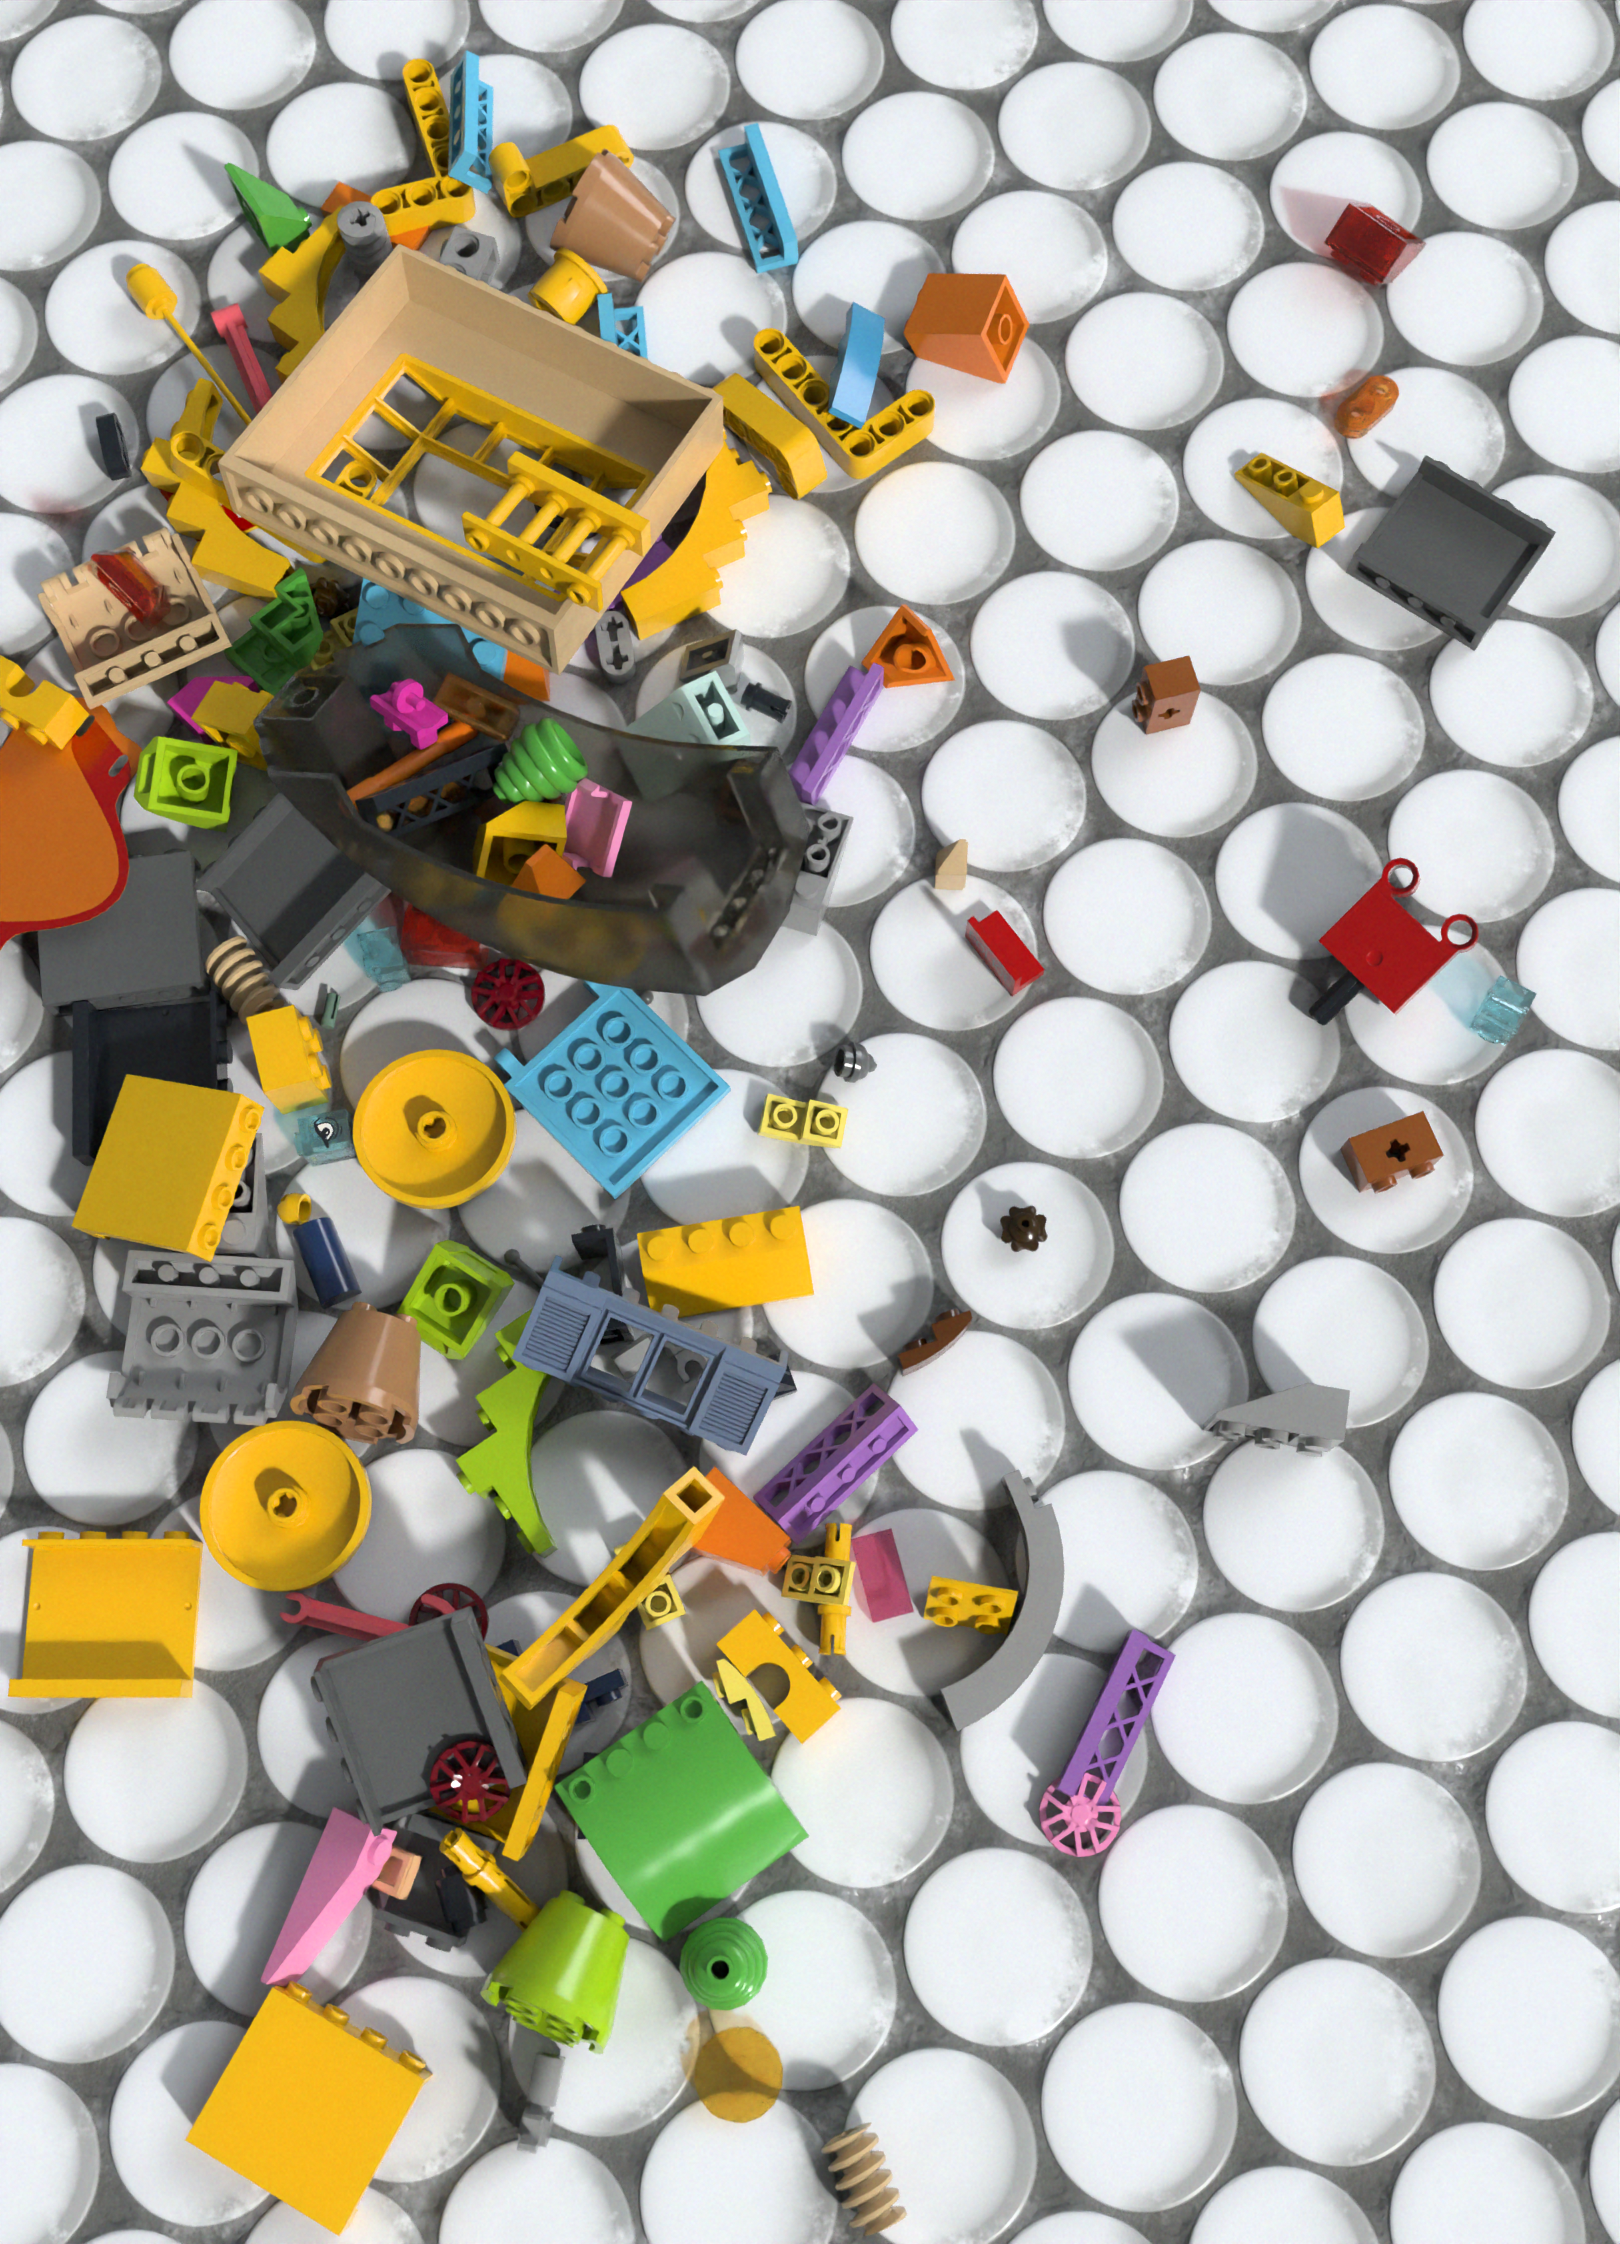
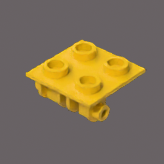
[923,1576,1018,1635]

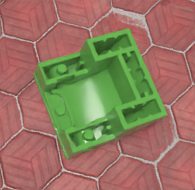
[554,1681,809,1942]

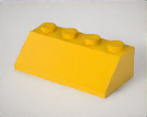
[637,1206,814,1319]

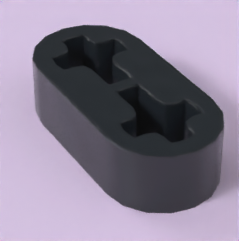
[96,413,132,481]

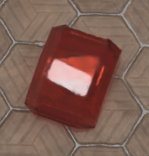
[90,549,171,631]

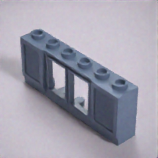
[511,1255,789,1456]

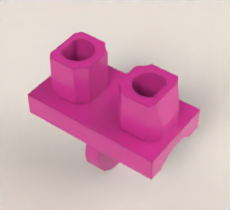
[370,679,448,750]

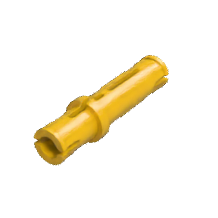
[817,1523,852,1656]
[439,1828,541,1933]

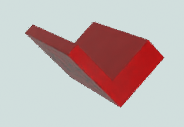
[965,910,1045,996]

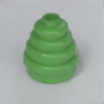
[492,717,588,805]
[680,1917,768,2011]

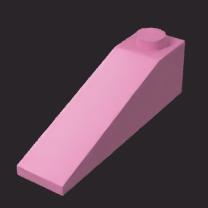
[260,1807,397,1987]

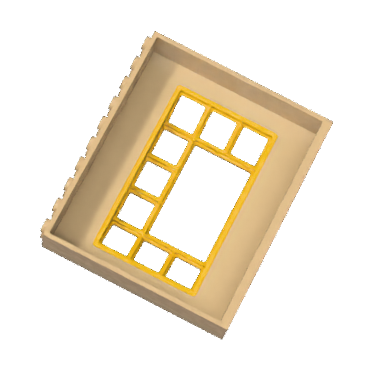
[218,244,723,675]

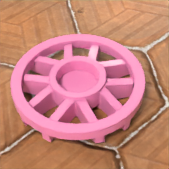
[1039,1772,1121,1857]

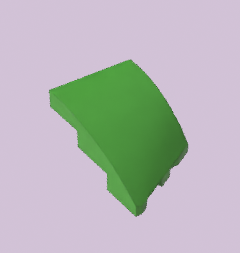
[223,567,324,692]

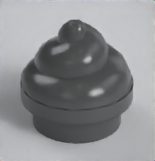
[834,1042,877,1083]

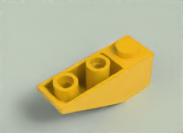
[1234,452,1345,549]

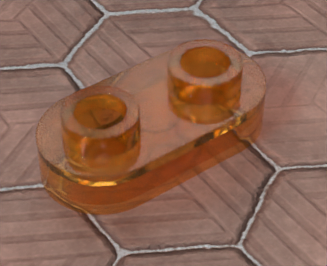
[1334,375,1399,439]

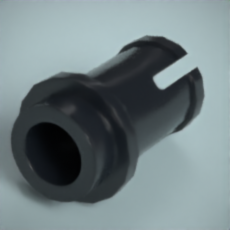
[740,682,792,723]

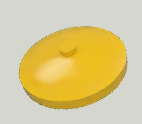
[353,1049,517,1209]
[199,1421,372,1592]

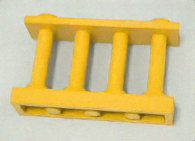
[461,451,651,613]

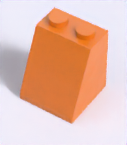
[903,273,1030,384]
[688,1467,792,1577]

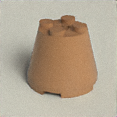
[550,148,676,283]
[290,1302,421,1445]

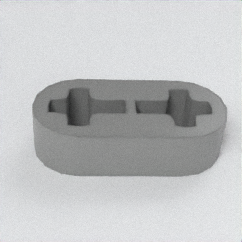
[595,611,636,684]

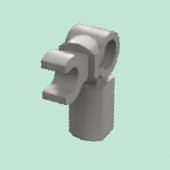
[611,1334,707,1383]
[517,2052,566,2154]

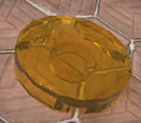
[694,2026,784,2123]

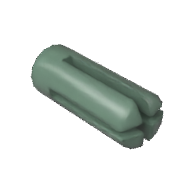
[320,993,341,1029]

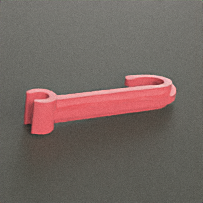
[211,303,273,414]
[280,1592,456,1642]

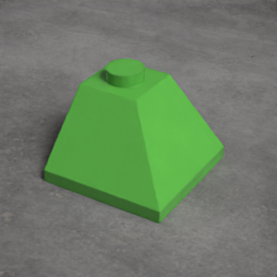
[224,163,313,256]

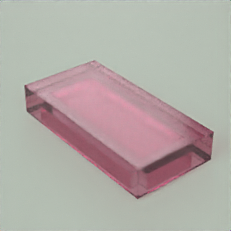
[851,1528,914,1623]

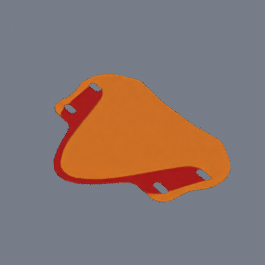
[0,697,142,950]

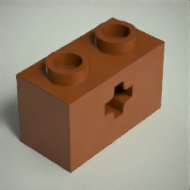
[1132,655,1201,735]
[1340,1111,1444,1194]

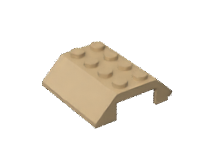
[37,527,232,710]

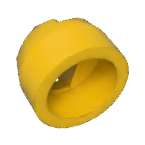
[277,1193,312,1226]

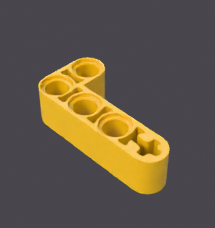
[489,125,634,218]
[711,372,827,501]

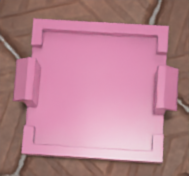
[562,778,632,877]

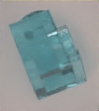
[357,926,412,992]

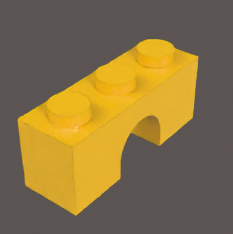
[0,655,90,750]
[716,1609,841,1744]

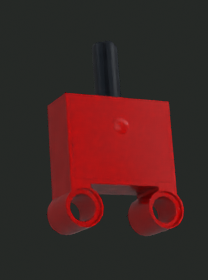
[1308,858,1479,1026]

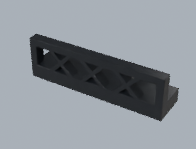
[355,743,508,846]

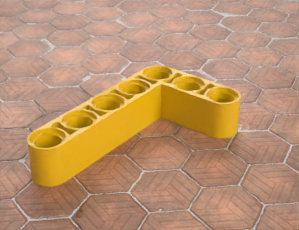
[370,58,476,236]
[753,328,935,479]
[170,431,377,563]

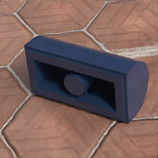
[292,1217,362,1309]

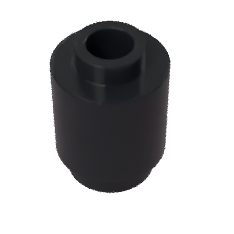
[434,1864,489,1933]

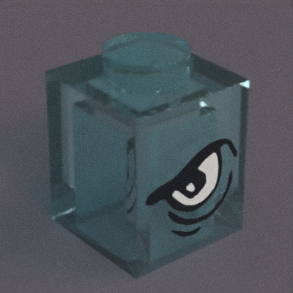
[294,1109,358,1167]

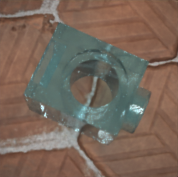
[1469,975,1537,1045]

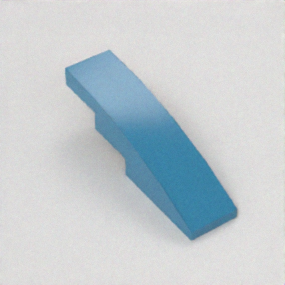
[828,302,885,429]

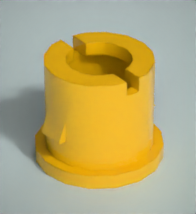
[527,248,608,326]

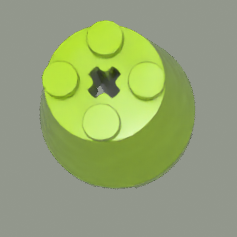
[480,1890,630,2054]

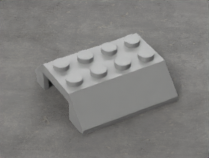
[106,1250,298,1426]

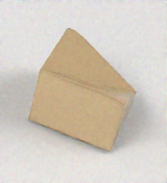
[934,839,968,890]

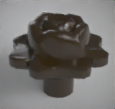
[309,577,350,620]
[1000,1206,1048,1252]

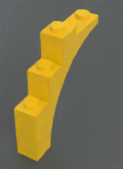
[258,205,346,384]
[140,377,295,603]
[620,427,772,640]
[499,1466,725,1710]

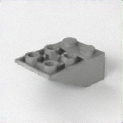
[742,796,854,936]
[172,1133,269,1258]
[1202,1383,1350,1457]

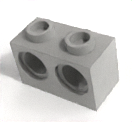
[439,226,500,285]

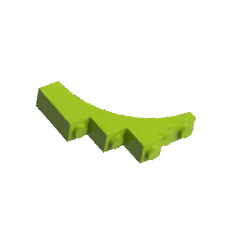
[455,1308,558,1559]

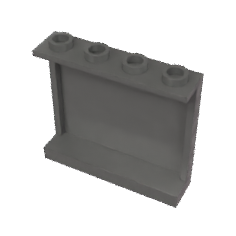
[1346,455,1556,651]
[194,774,401,990]
[38,849,211,1018]
[310,1606,529,1837]

